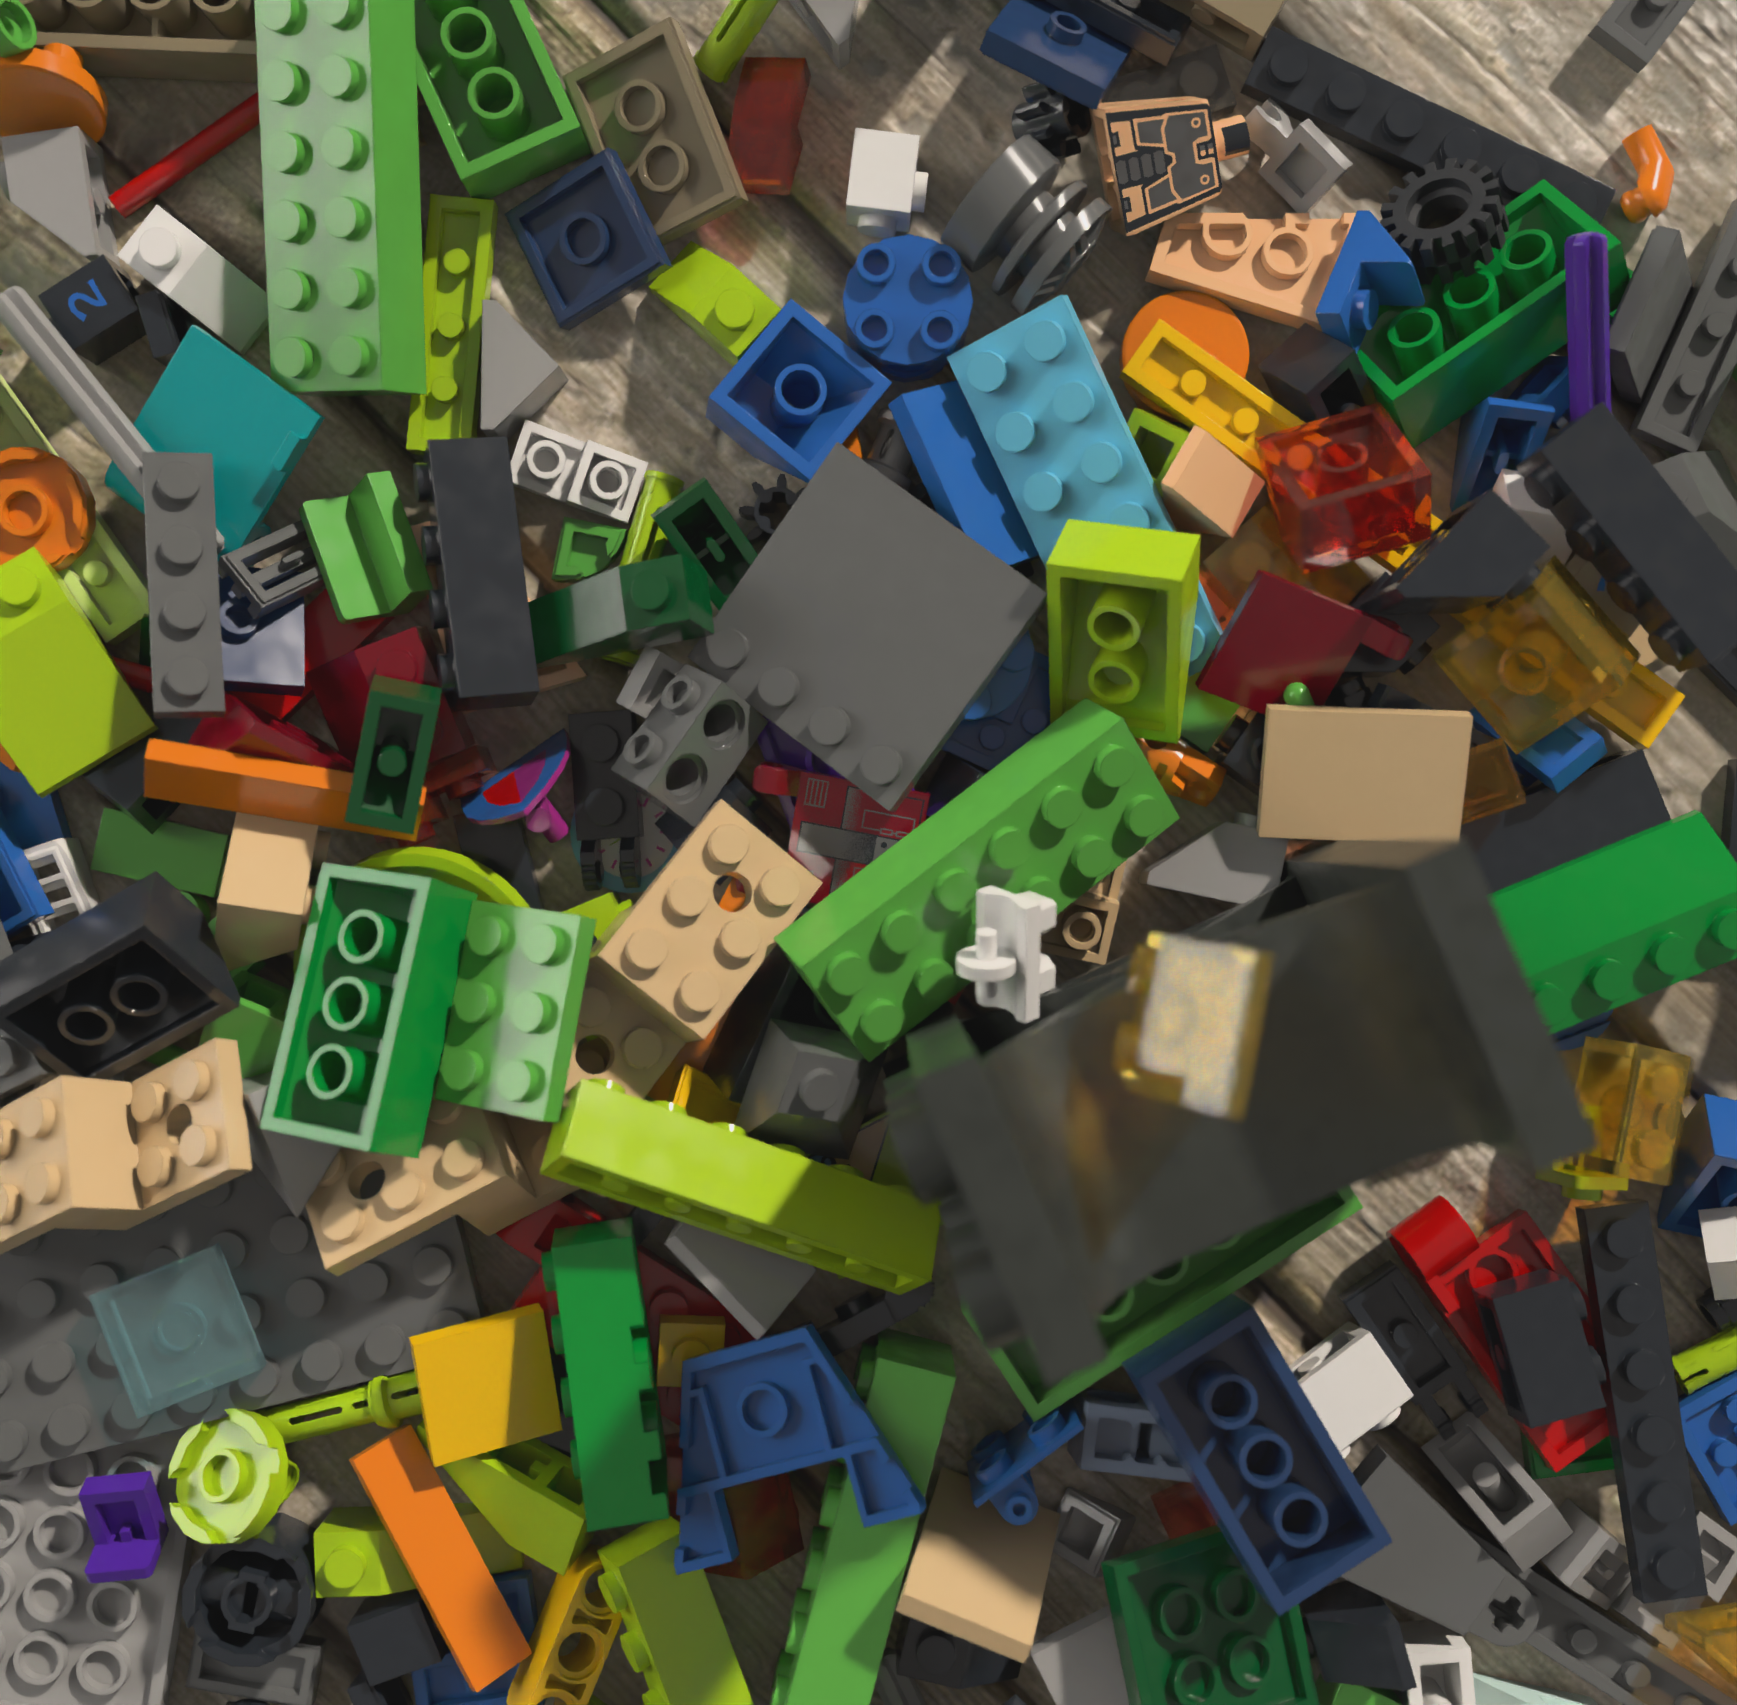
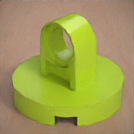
[168,1408,300,1544]

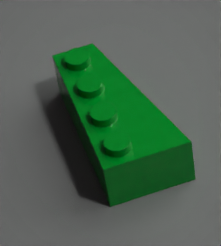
[541,1217,669,1532]

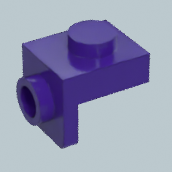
[78,1471,169,1584]

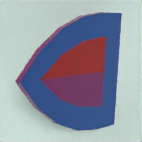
[460,728,571,843]

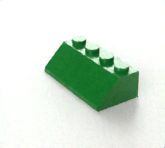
[1357,179,1630,450]
[1490,810,1737,1034]
[259,862,478,1158]

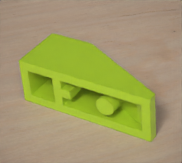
[416,1420,596,1576]
[313,1502,524,1598]

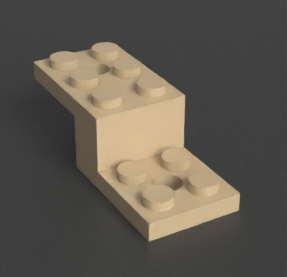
[564,799,823,1100]
[305,1037,610,1276]
[0,1038,252,1255]

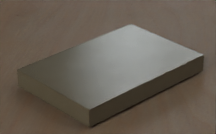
[562,16,749,246]

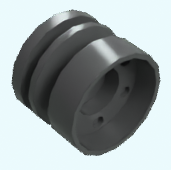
[940,135,1113,316]

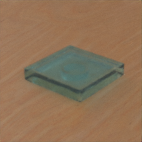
[89,1243,267,1419]

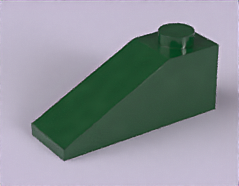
[528,553,715,669]

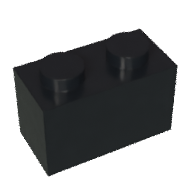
[1471,1268,1606,1429]

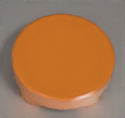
[0,43,109,143]
[1119,291,1250,423]

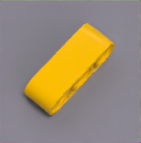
[506,1544,622,1705]

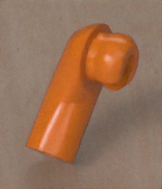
[1620,124,1674,224]

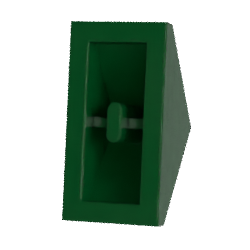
[651,477,758,611]

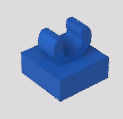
[1507,356,1570,429]

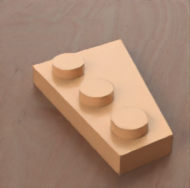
[1145,213,1356,331]

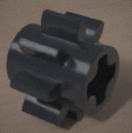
[1012,82,1092,160]
[739,474,805,545]

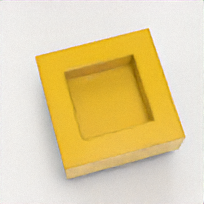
[656,1314,726,1387]

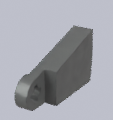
[1340,1444,1539,1647]

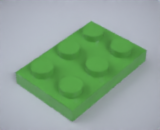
[434,900,597,1122]

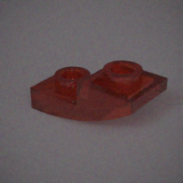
[728,57,811,195]
[373,745,497,848]

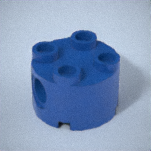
[843,234,973,383]

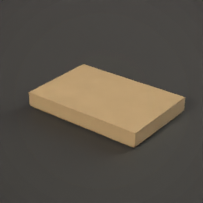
[1256,704,1473,840]
[896,1466,1061,1664]

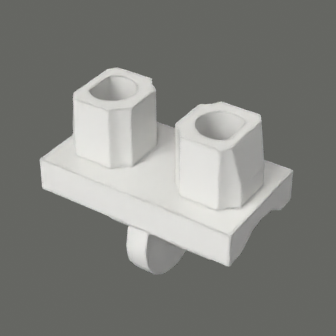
[956,885,1056,1024]

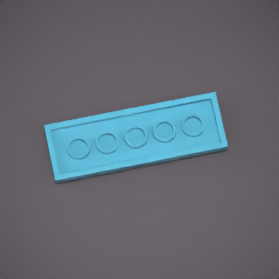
[947,294,1223,677]

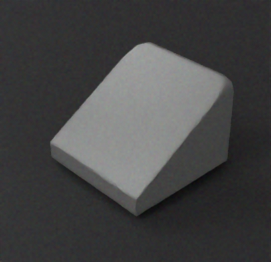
[1053,1487,1136,1578]

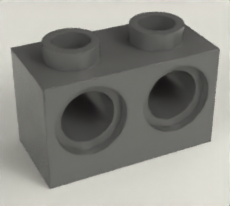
[610,663,769,828]

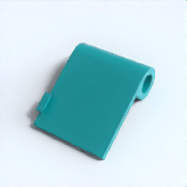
[104,325,325,567]

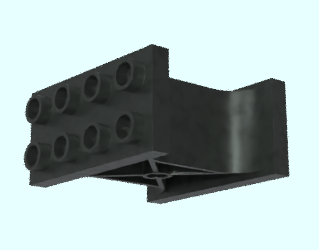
[882,839,1599,1386]

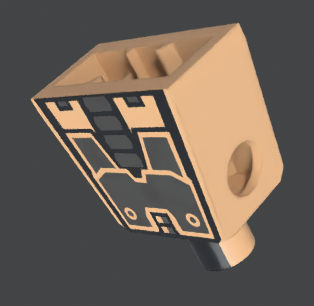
[1089,96,1250,237]

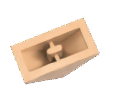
[1161,425,1265,538]

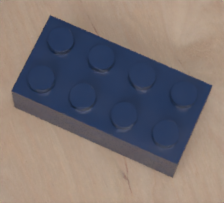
[1122,1293,1393,1616]

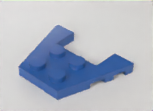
[674,1324,927,1575]

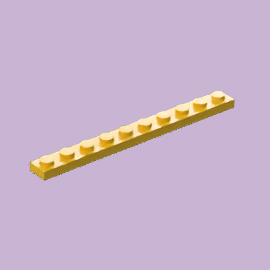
[1119,319,1686,749]

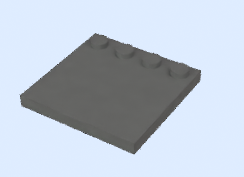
[687,442,1047,812]

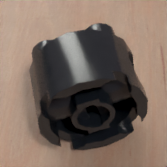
[182,1513,327,1667]

